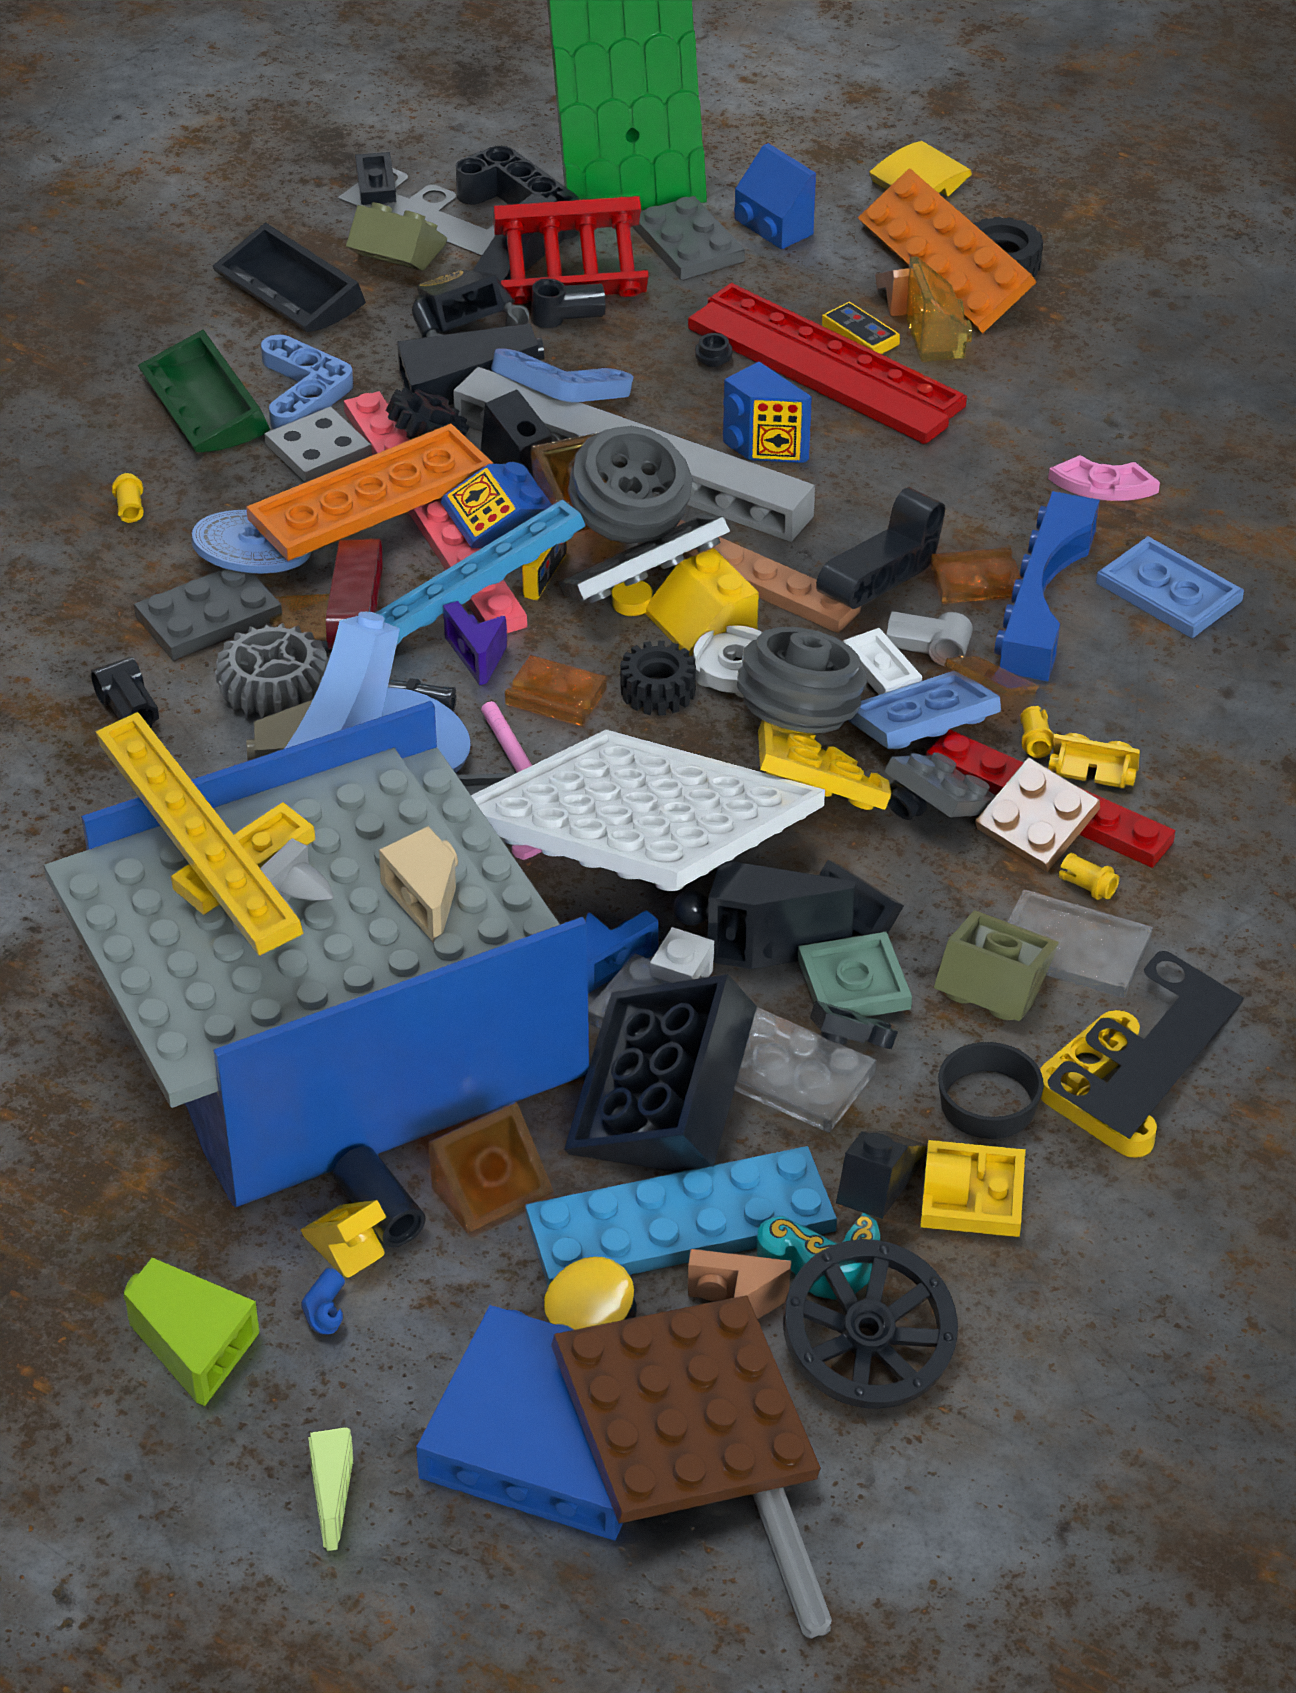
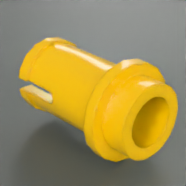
[112,473,144,523]
[1020,706,1054,758]
[1059,853,1119,900]

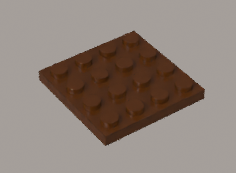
[551,1295,821,1524]

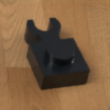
[810,1000,898,1049]

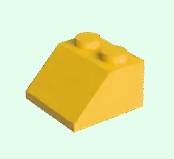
[645,548,759,656]

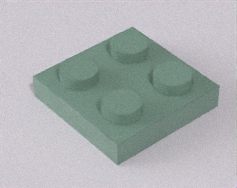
[798,932,912,1017]

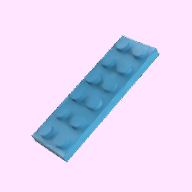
[525,1146,837,1287]

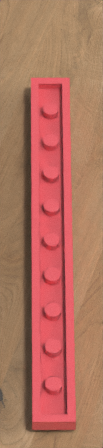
[344,391,527,633]

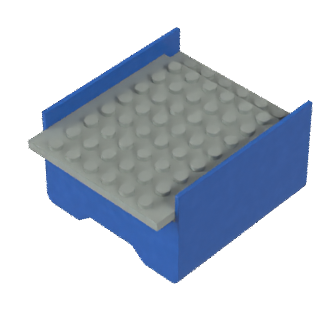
[44,701,589,1208]

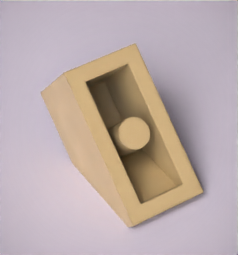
[379,826,458,943]

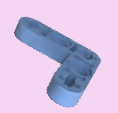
[261,335,353,429]
[491,349,634,402]

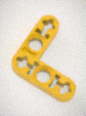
[1040,1010,1157,1158]

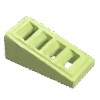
[308,1428,353,1551]

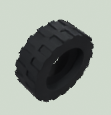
[973,217,1043,277]

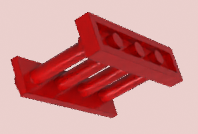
[493,196,649,305]

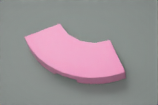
[1048,455,1160,501]

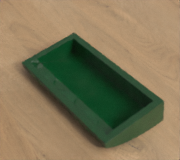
[138,329,271,452]

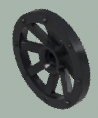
[783,1239,958,1409]

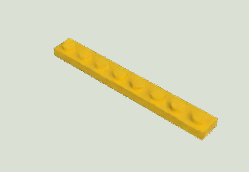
[96,712,304,956]

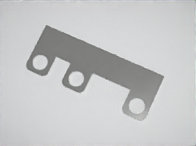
[338,168,495,255]

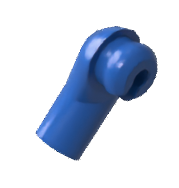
[301,1268,345,1335]

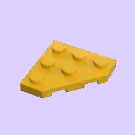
[758,719,891,810]

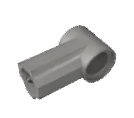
[886,611,973,667]

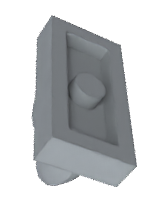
[233,838,334,935]

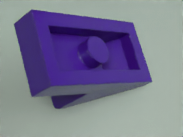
[443,601,507,685]

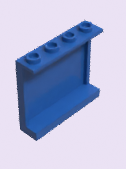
[416,1305,623,1541]

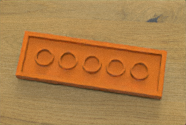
[858,168,1037,334]
[246,424,493,561]

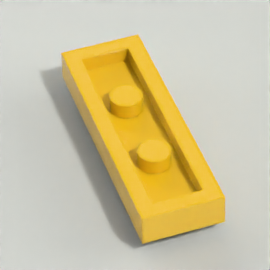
[171,802,316,915]

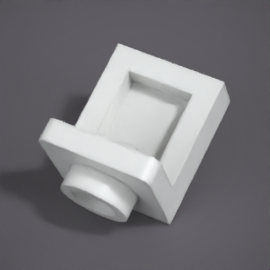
[650,927,714,983]

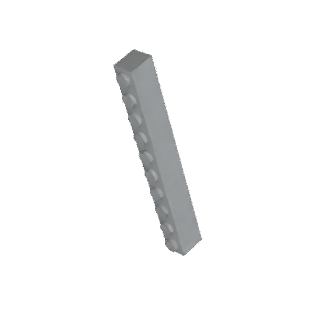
[453,367,815,542]

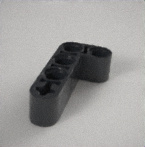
[455,145,579,240]
[816,487,946,609]

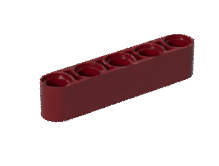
[326,539,383,649]

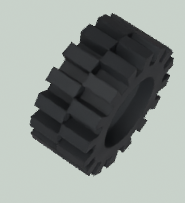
[620,640,696,716]

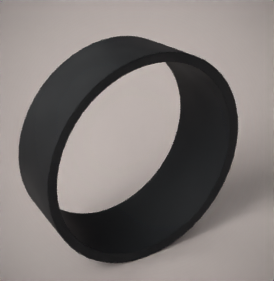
[938,1042,1044,1139]

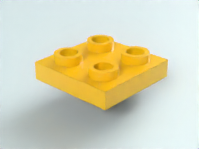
[921,1140,1026,1237]

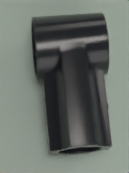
[531,278,606,328]
[91,657,159,728]

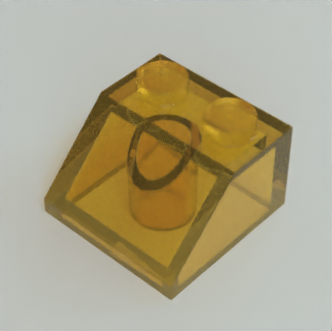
[906,256,972,362]

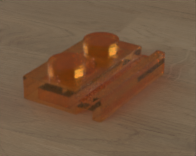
[931,548,1021,604]
[505,655,607,726]

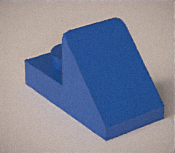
[586,910,658,993]

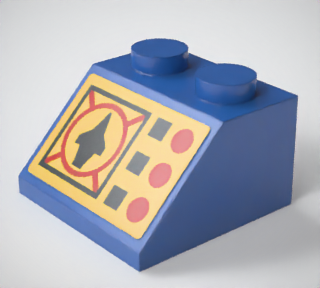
[723,362,812,463]
[441,462,552,548]

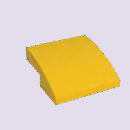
[869,141,972,197]

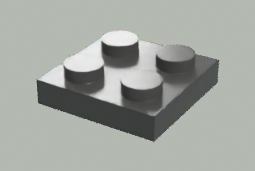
[884,753,996,817]

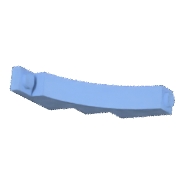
[284,612,400,749]

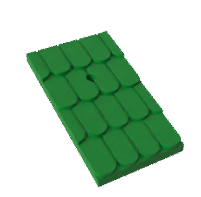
[547,0,707,211]

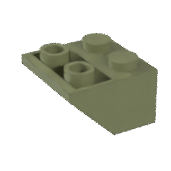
[346,202,448,271]

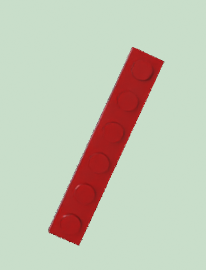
[926,729,1176,868]

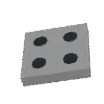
[265,406,372,483]

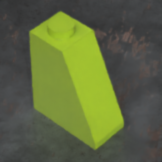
[124,1258,260,1406]

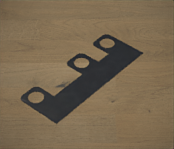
[1048,951,1244,1139]

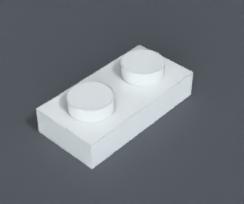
[843,628,922,695]

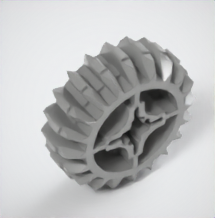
[215,623,329,718]

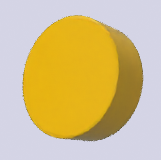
[612,581,653,616]

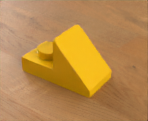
[300,1200,387,1278]

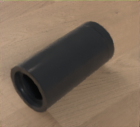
[333,1146,426,1248]

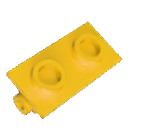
[1048,733,1140,789]

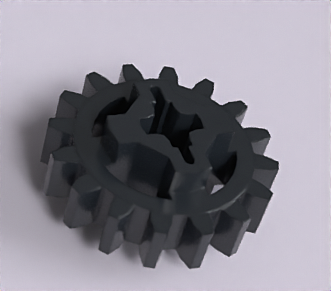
[385,387,470,440]

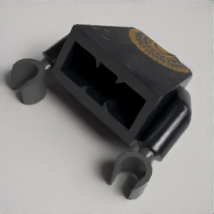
[412,270,529,338]

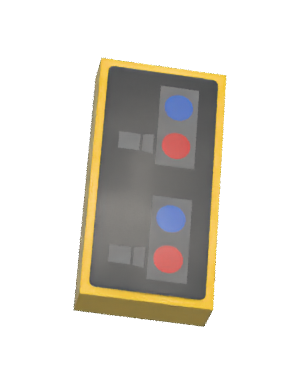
[822,301,900,354]
[522,541,567,600]

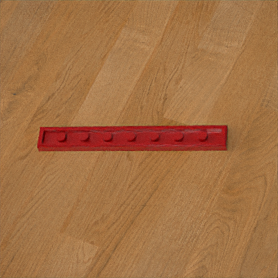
[708,283,967,419]
[688,302,949,444]

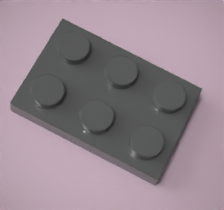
[632,196,745,280]
[134,568,282,660]

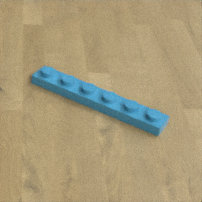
[376,499,586,644]

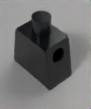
[480,389,558,485]

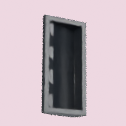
[212,222,366,332]

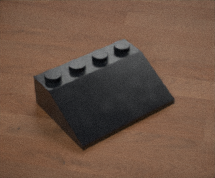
[564,974,757,1171]

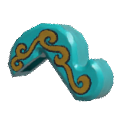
[757,1213,880,1299]

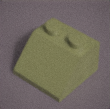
[934,910,1059,1021]

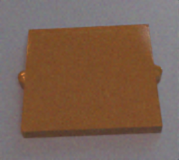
[269,594,330,641]
[944,655,1038,697]

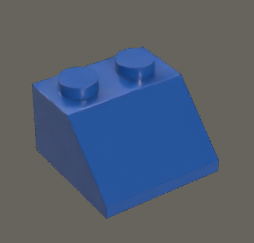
[734,143,816,250]

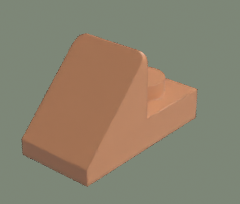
[875,266,930,316]
[688,1249,791,1319]

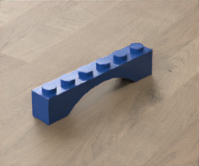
[994,491,1100,681]

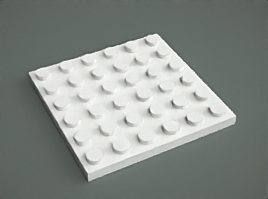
[471,730,825,891]

